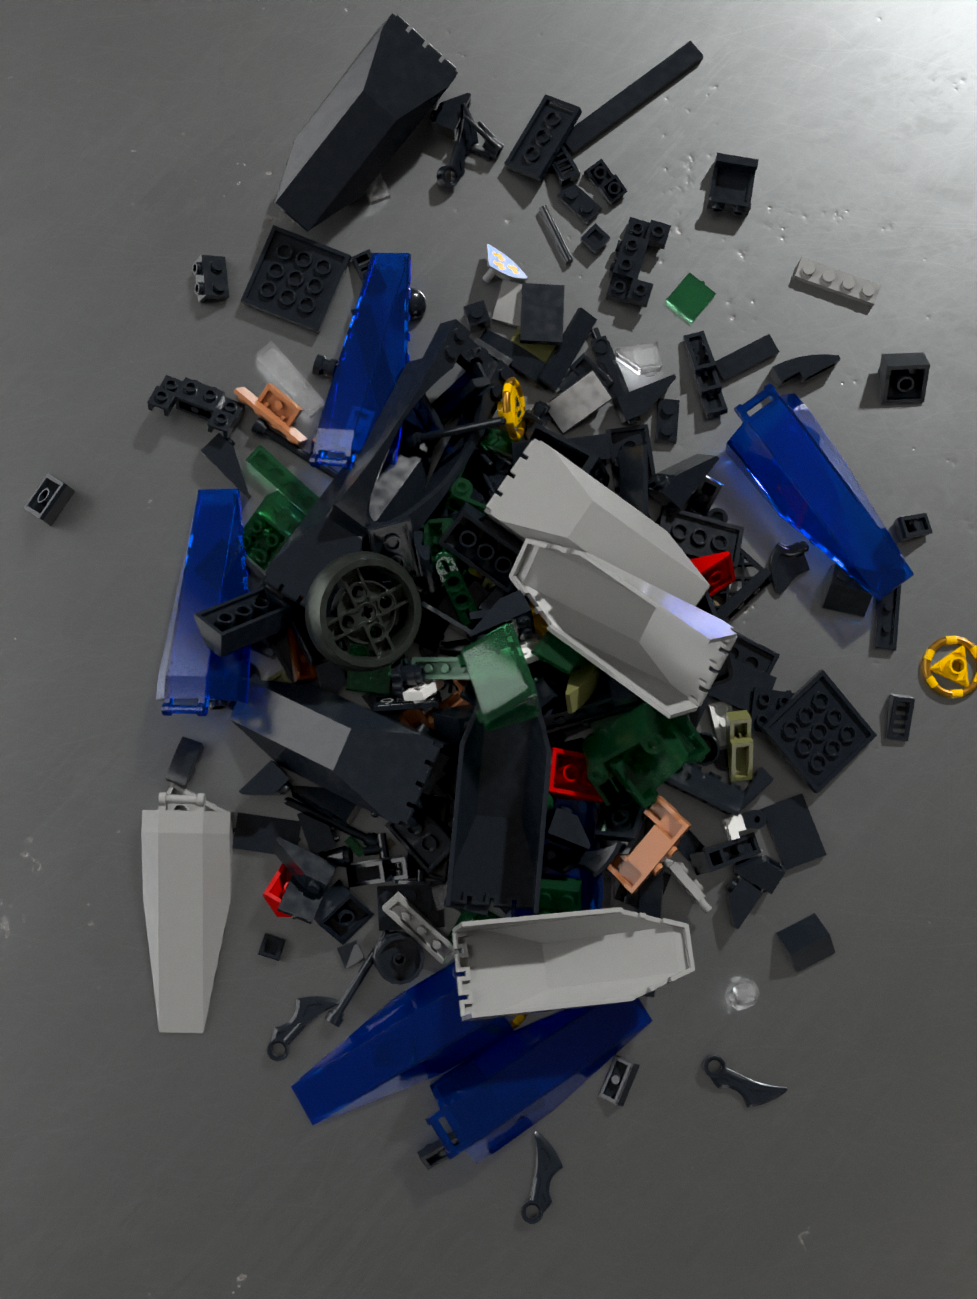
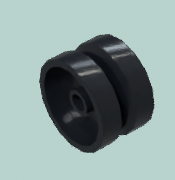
[372,931,424,985]

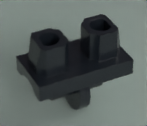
[523,400,551,433]

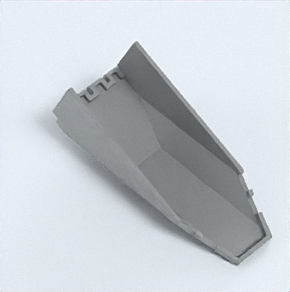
[484,439,710,607]
[509,538,738,719]
[452,907,695,1021]

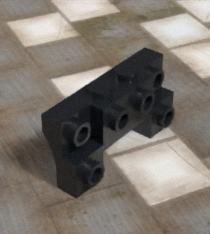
[605,217,671,308]
[147,375,245,439]

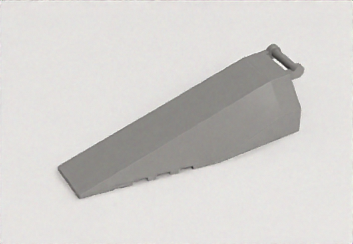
[141,792,235,1033]

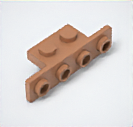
[234,383,308,445]

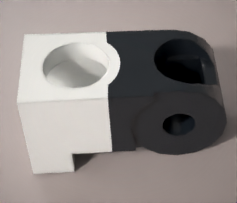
[722,810,766,840]

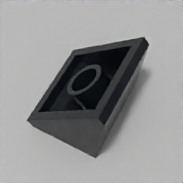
[23,473,75,526]
[776,913,835,973]

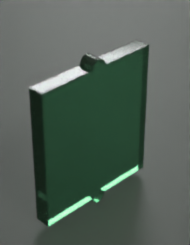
[666,272,716,322]

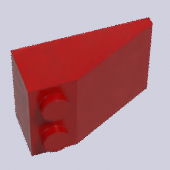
[690,551,736,597]
[548,747,612,803]

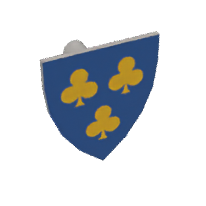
[483,244,528,283]

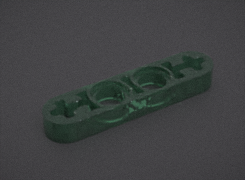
[434,552,478,628]

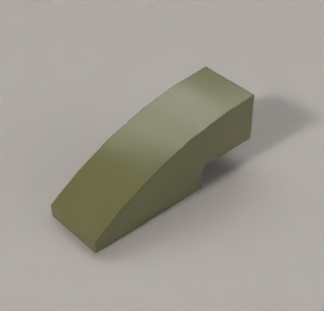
[565,657,602,713]
[725,710,754,782]

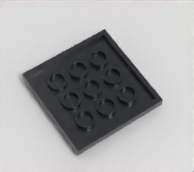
[241,225,351,333]
[759,670,877,793]

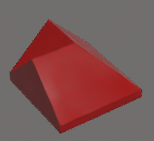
[262,863,292,917]

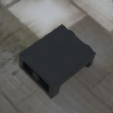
[707,153,759,216]

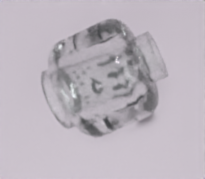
[725,978,760,1011]

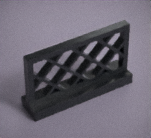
[711,548,773,623]

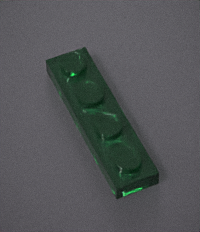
[246,445,319,515]

